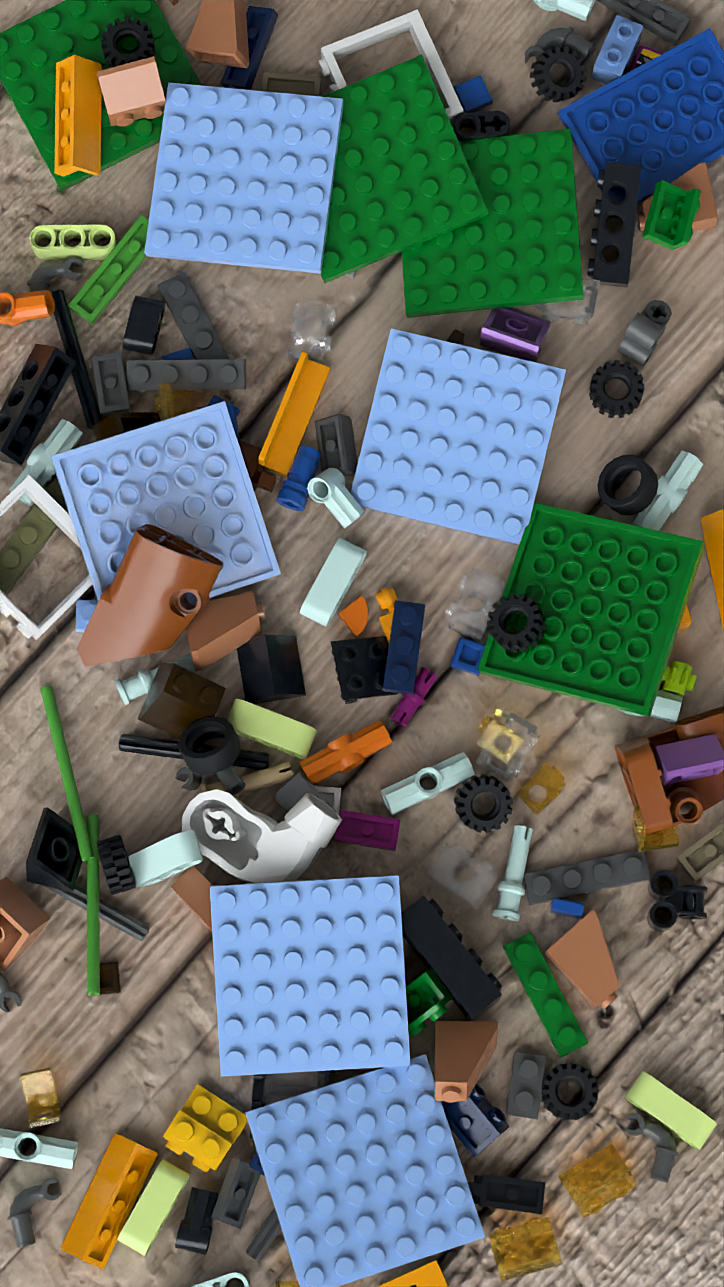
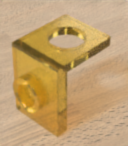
[476,708,524,764]
[517,762,566,815]
[632,806,679,852]
[20,1067,60,1128]

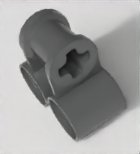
[618,300,672,367]

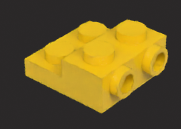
[162,1084,248,1173]

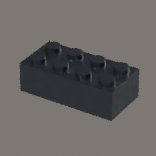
[401,896,502,1021]

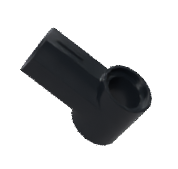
[175,1187,218,1255]

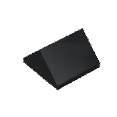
[237,635,306,704]
[26,807,83,892]

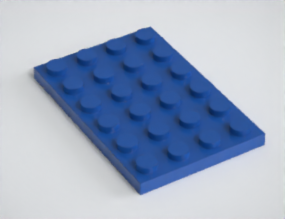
[557,28,724,203]

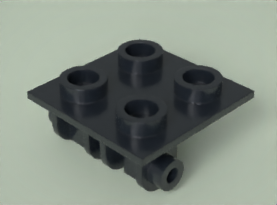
[331,636,398,704]

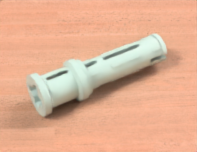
[115,653,208,706]
[492,825,533,921]

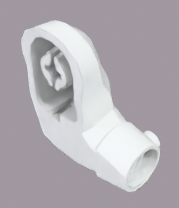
[182,789,342,884]

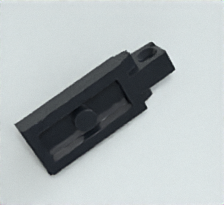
[467,1174,546,1214]

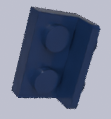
[441,1084,509,1157]

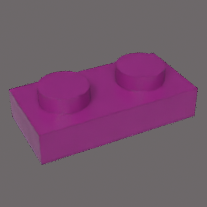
[335,810,401,851]

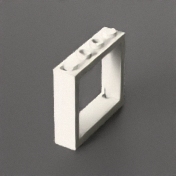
[318,9,464,126]
[0,475,92,640]

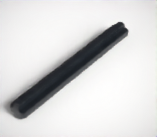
[51,289,102,429]
[118,734,270,770]

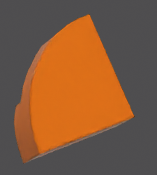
[338,596,368,639]

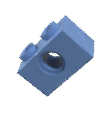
[592,15,643,85]

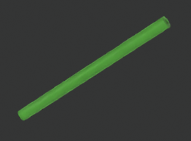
[40,686,94,861]
[86,814,100,996]

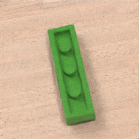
[68,215,149,326]

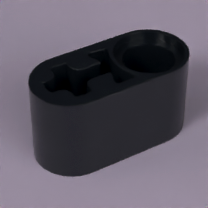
[454,111,510,141]
[123,295,165,356]

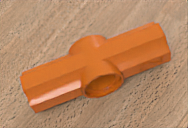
[0,290,55,326]
[299,720,393,786]

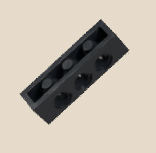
[587,162,641,288]
[0,344,76,466]

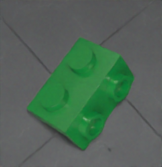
[642,180,701,250]
[406,968,454,1038]

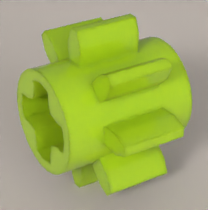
[661,661,697,697]

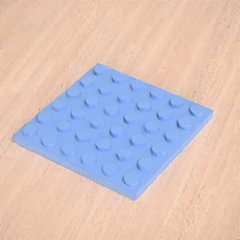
[144,82,344,274]
[350,328,566,545]
[51,401,281,604]
[210,875,410,1077]
[245,1054,485,1287]

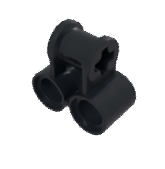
[647,870,708,932]

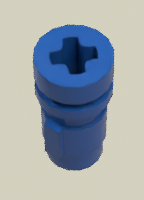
[276,446,322,511]

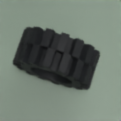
[101,17,155,67]
[530,46,587,103]
[589,360,644,418]
[487,593,546,653]
[454,774,513,833]
[96,835,136,895]
[541,1062,599,1121]

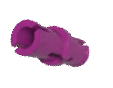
[389,667,438,728]

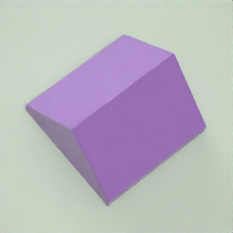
[480,307,551,363]
[656,734,724,786]

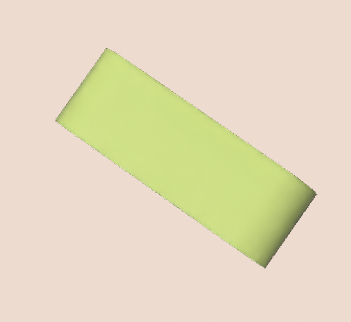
[29,225,117,260]
[227,699,317,759]
[625,1071,717,1150]
[117,1159,190,1256]

